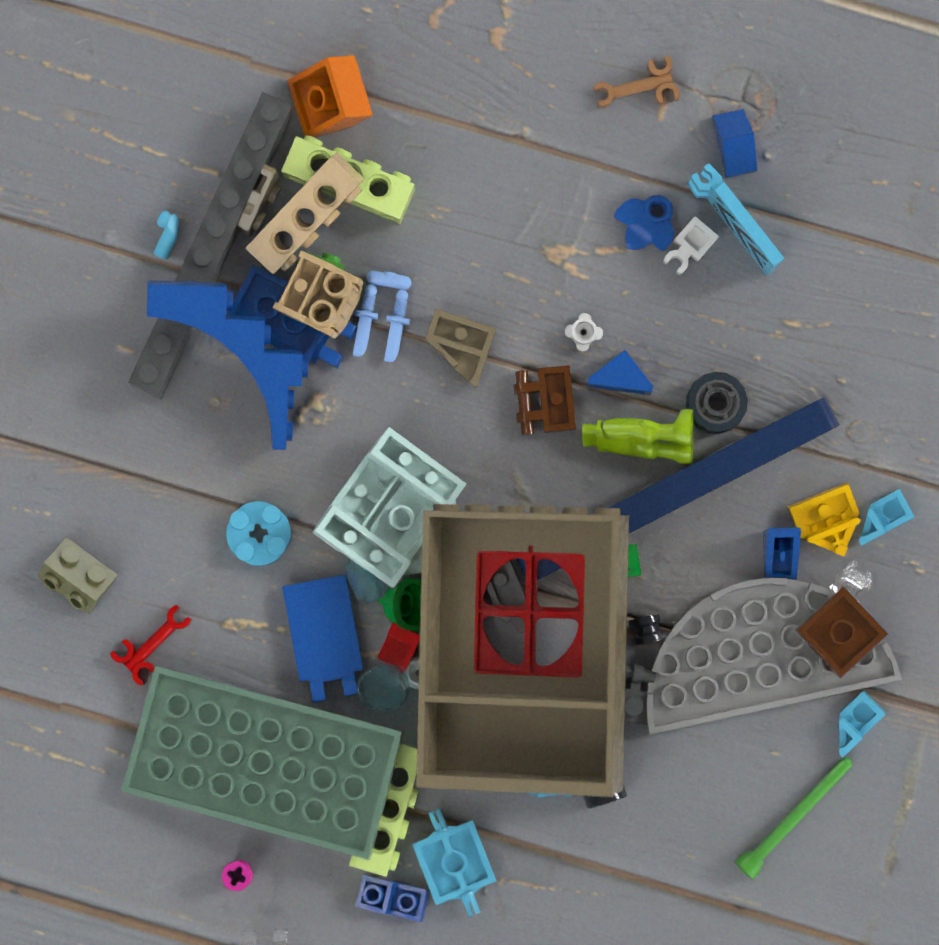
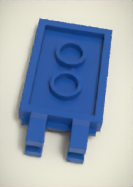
[227,265,357,369]

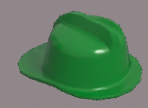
[378,578,421,632]

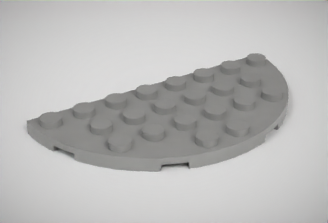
[646,578,902,735]

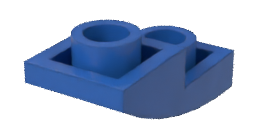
[355,875,430,922]

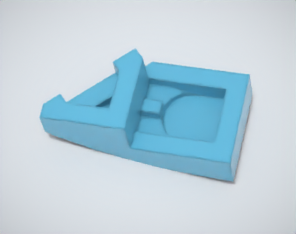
[859,489,915,546]
[839,690,886,758]

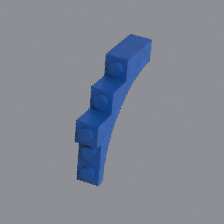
[147,280,308,450]

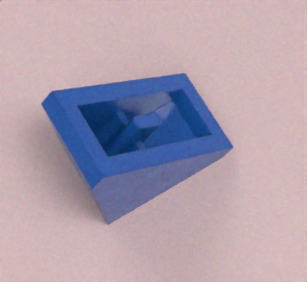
[712,109,757,178]
[587,350,653,395]
[763,528,801,580]

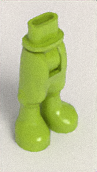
[582,409,694,465]

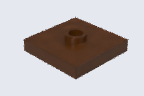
[795,586,888,678]

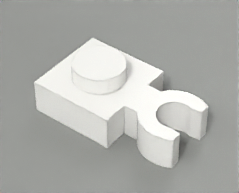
[663,216,719,275]

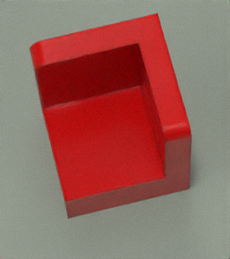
[378,623,420,672]

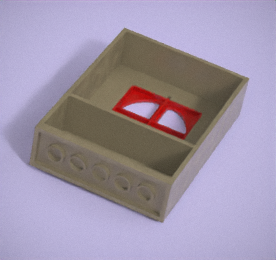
[416,504,629,797]

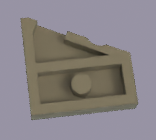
[237,164,282,237]
[425,309,496,388]

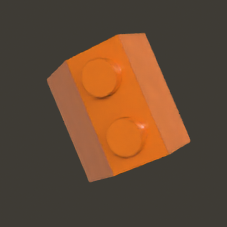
[287,55,373,138]

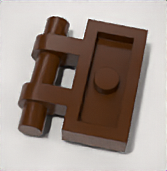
[513,365,576,435]

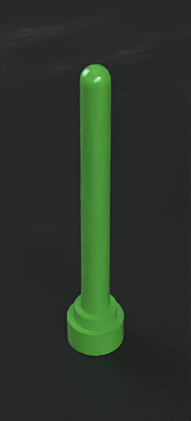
[734,757,852,880]

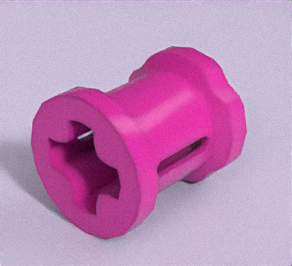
[222,860,253,891]

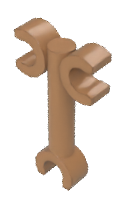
[593,55,680,108]

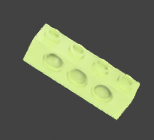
[281,135,415,225]
[349,743,419,877]

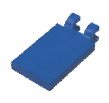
[282,574,364,702]

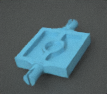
[412,808,496,917]

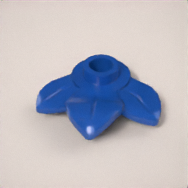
[614,195,674,251]

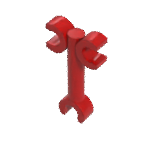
[110,605,192,686]

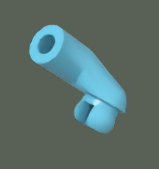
[153,211,180,260]

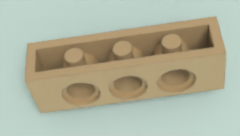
[245,152,364,275]

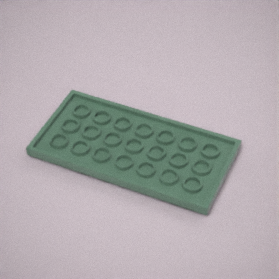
[121,666,404,860]

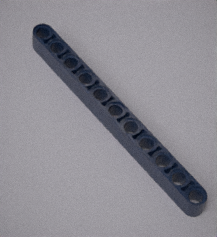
[516,397,840,580]

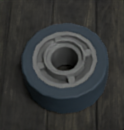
[685,372,748,434]

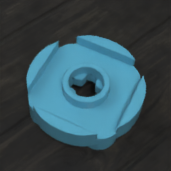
[226,501,291,566]

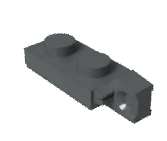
[487,560,525,635]

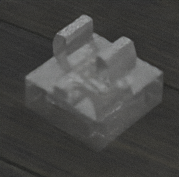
[829,561,874,602]

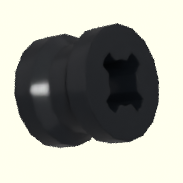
[628,614,665,646]

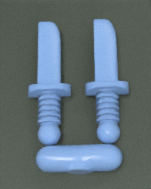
[353,270,412,362]

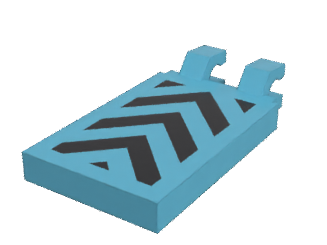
[687,163,784,276]

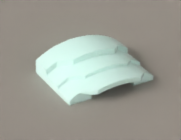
[312,427,466,588]

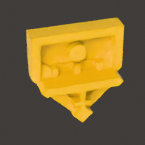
[787,482,861,557]

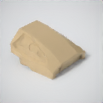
[273,250,363,339]

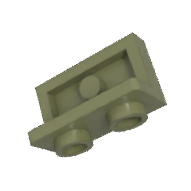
[38,537,118,614]

